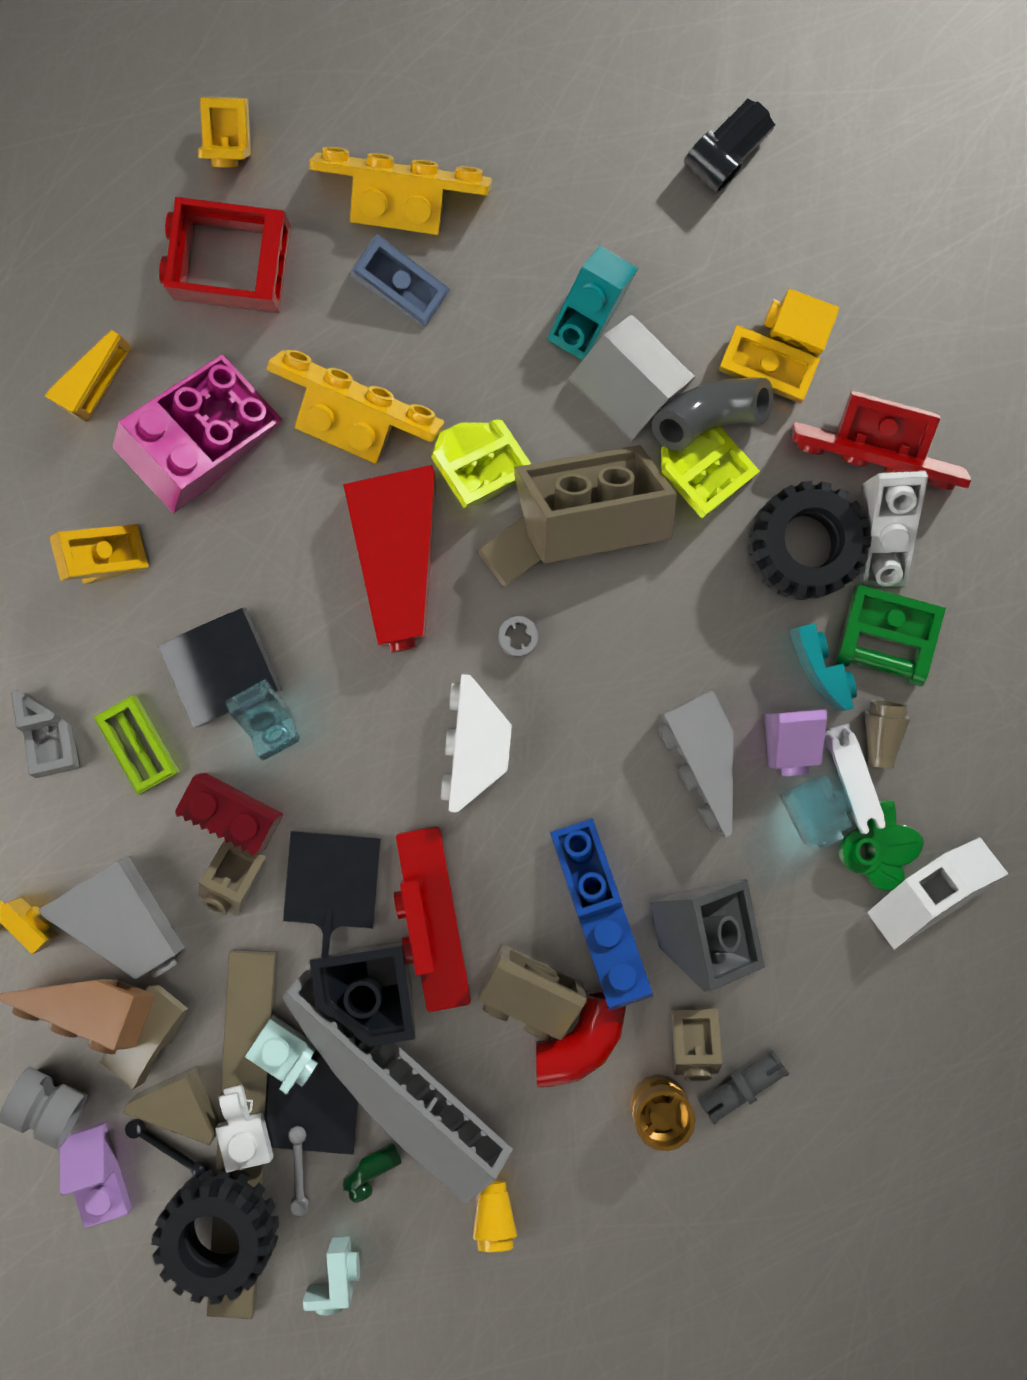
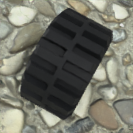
[747,481,872,600]
[151,1169,279,1305]

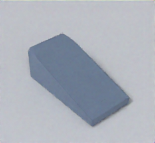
[348,234,450,326]

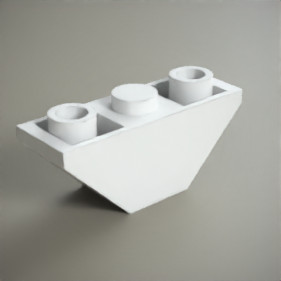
[858,471,928,588]
[441,674,512,812]
[867,837,1008,951]

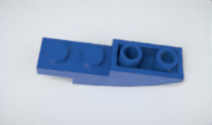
[550,818,653,1011]

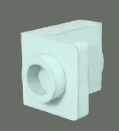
[245,1015,318,1094]

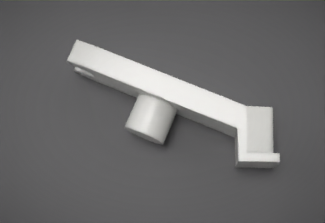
[825,723,885,834]

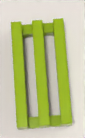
[93,695,180,795]

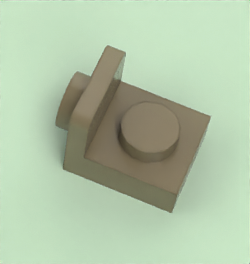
[199,839,266,916]
[671,1009,723,1082]

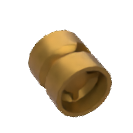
[630,1075,696,1151]

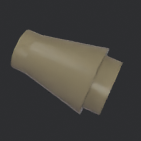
[865,700,911,769]

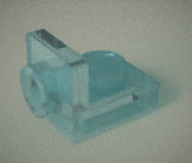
[225,679,300,760]

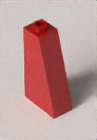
[343,465,437,653]

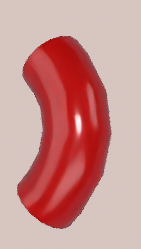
[536,991,626,1087]

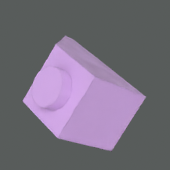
[763,709,827,776]

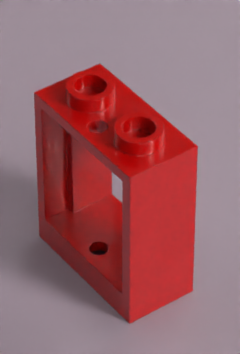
[159,197,291,313]

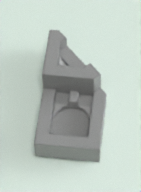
[11,690,79,778]

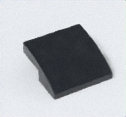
[158,607,282,728]

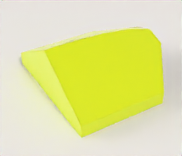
[431,420,531,508]
[661,427,760,519]

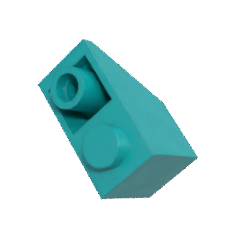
[547,245,638,360]

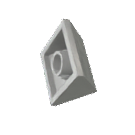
[569,314,695,441]

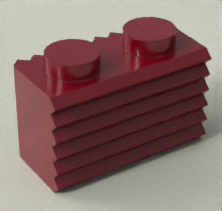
[175,773,284,856]

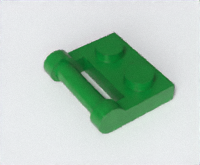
[834,584,946,687]

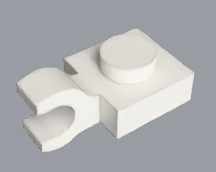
[215,1085,274,1173]

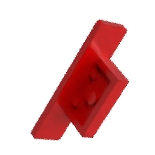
[791,390,972,490]
[394,826,471,1012]

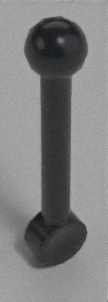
[125,1119,208,1179]

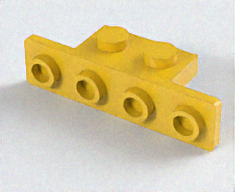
[309,147,492,235]
[266,350,445,464]

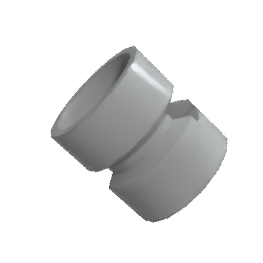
[0,1067,88,1150]

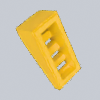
[45,330,132,422]

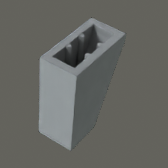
[39,857,185,979]

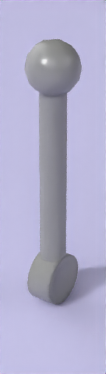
[288,1126,309,1216]

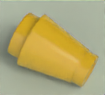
[472,1180,518,1252]

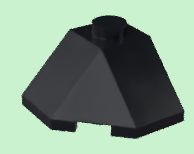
[309,941,416,1046]

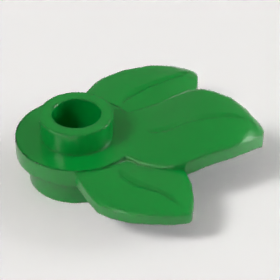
[838,800,924,891]

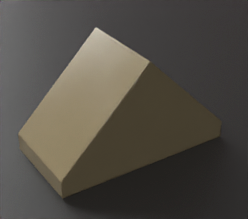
[123,1067,219,1145]

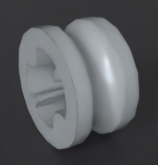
[497,616,539,657]

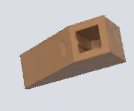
[0,979,155,1055]

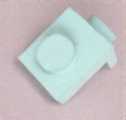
[303,1236,360,1316]

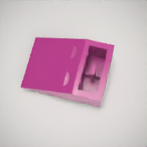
[113,354,282,514]

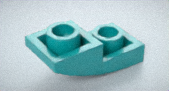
[789,623,857,711]

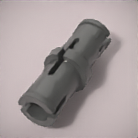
[698,1049,789,1125]

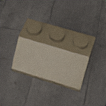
[514,445,677,564]

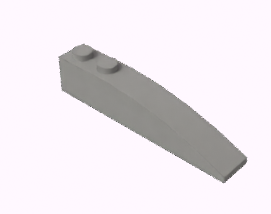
[282,966,513,1204]

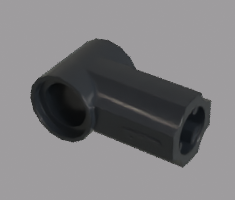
[684,98,775,193]

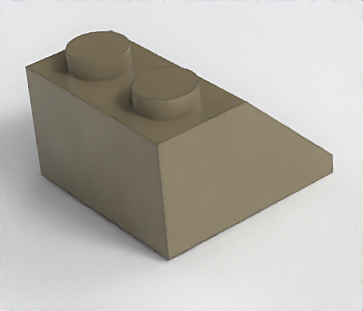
[478,944,587,1041]

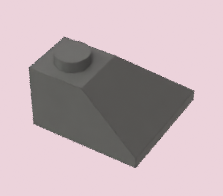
[650,879,765,992]

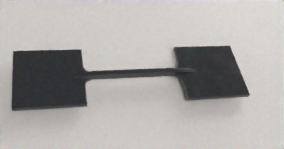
[265,831,381,1155]

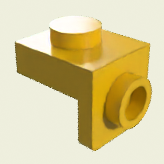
[198,97,251,168]
[0,897,59,954]

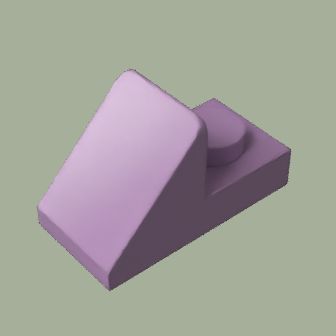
[60,1123,133,1228]

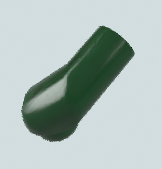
[343,1143,402,1203]

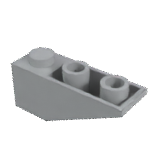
[657,690,734,838]

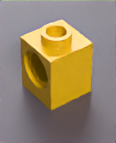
[763,288,840,357]

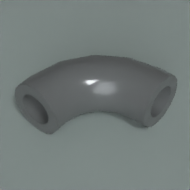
[652,378,773,451]

